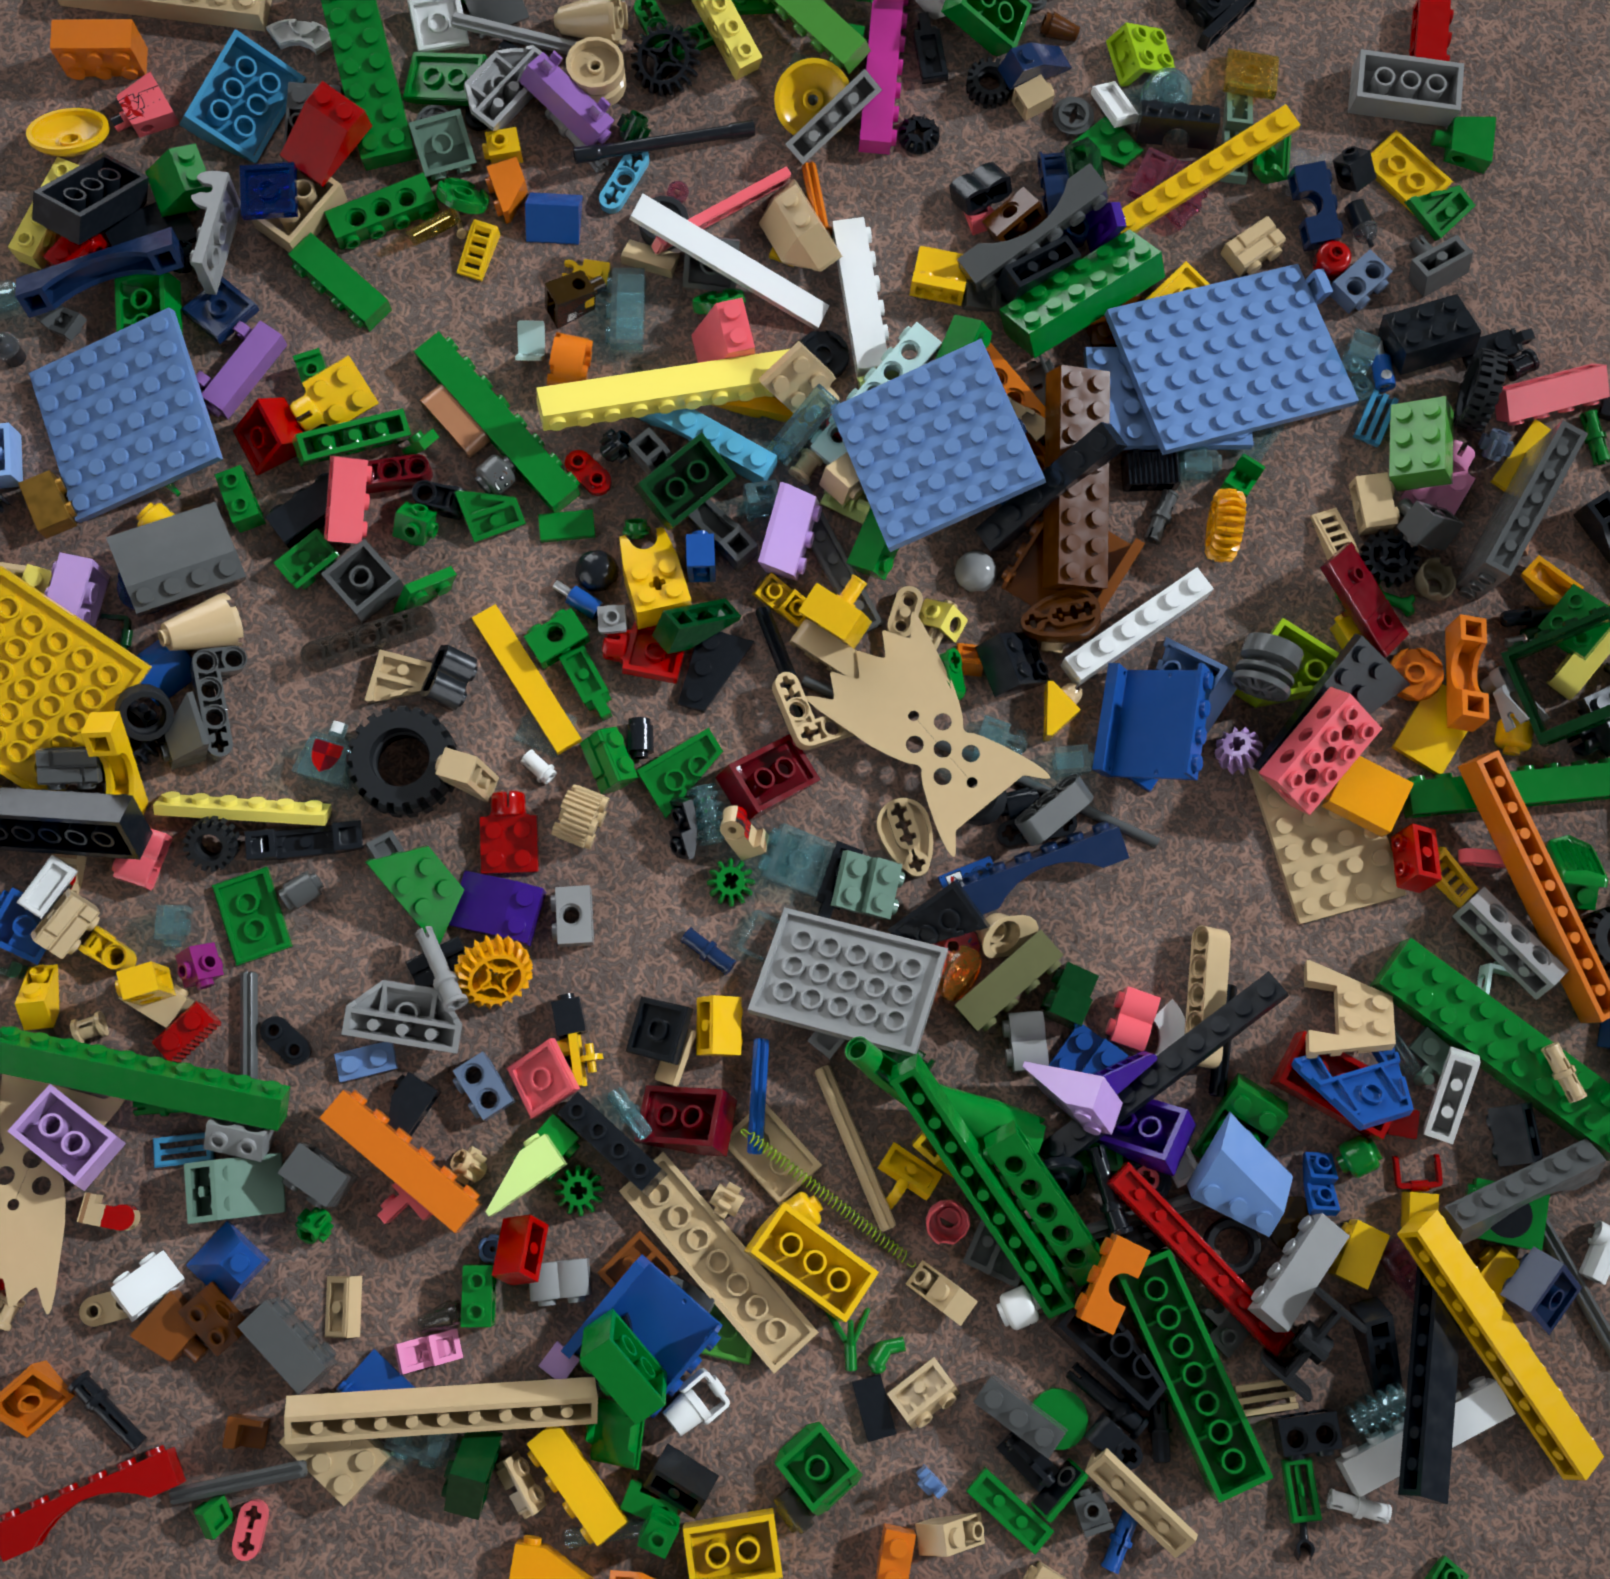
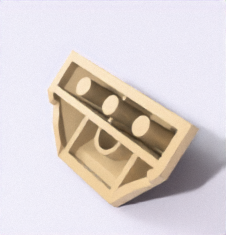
[759,179,843,272]

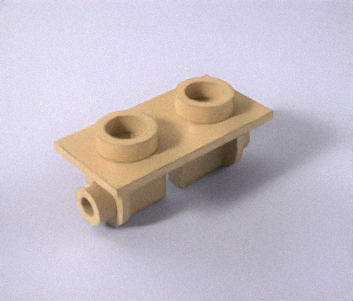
[496,1451,547,1519]

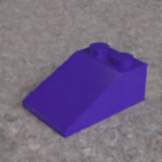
[449,871,547,947]
[1096,1099,1196,1176]

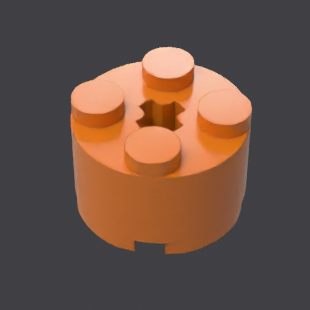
[547,332,593,386]

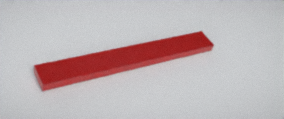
[1106,1162,1295,1357]

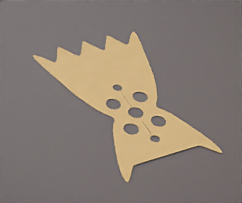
[806,611,1050,857]
[0,1074,125,1315]

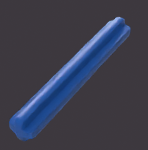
[747,1038,769,1155]

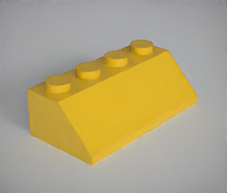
[744,1202,879,1323]

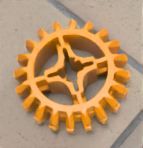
[1204,488,1247,563]
[454,934,533,1010]

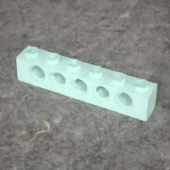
[810,322,942,466]

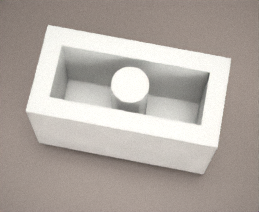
[111,1250,185,1322]

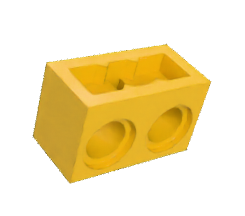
[115,961,176,1006]

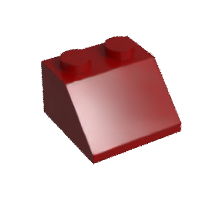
[233,397,303,476]

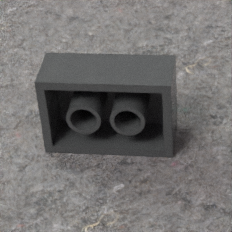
[238,1297,338,1395]

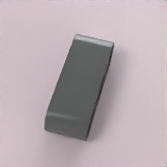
[1014,773,1094,846]

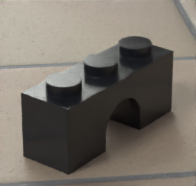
[1135,100,1221,150]

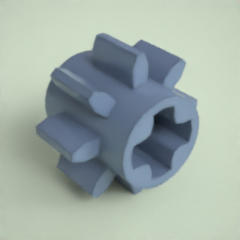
[1478,428,1515,462]

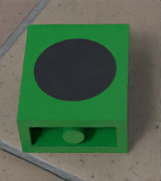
[1465,1178,1550,1251]

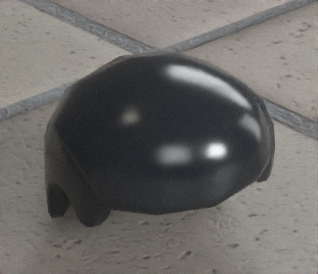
[575,550,619,592]

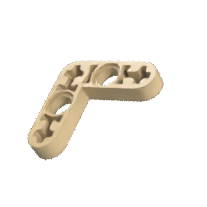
[772,672,855,750]

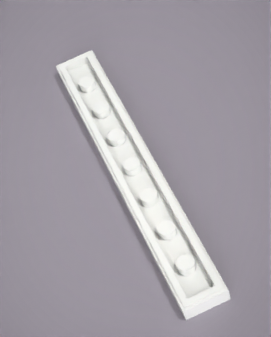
[629,194,830,330]

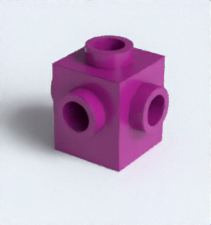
[175,942,224,990]

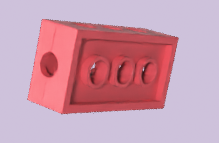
[1258,686,1382,815]

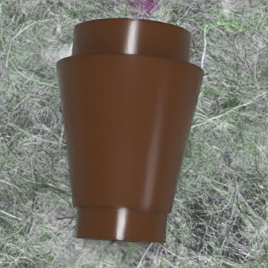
[1040,11,1080,42]

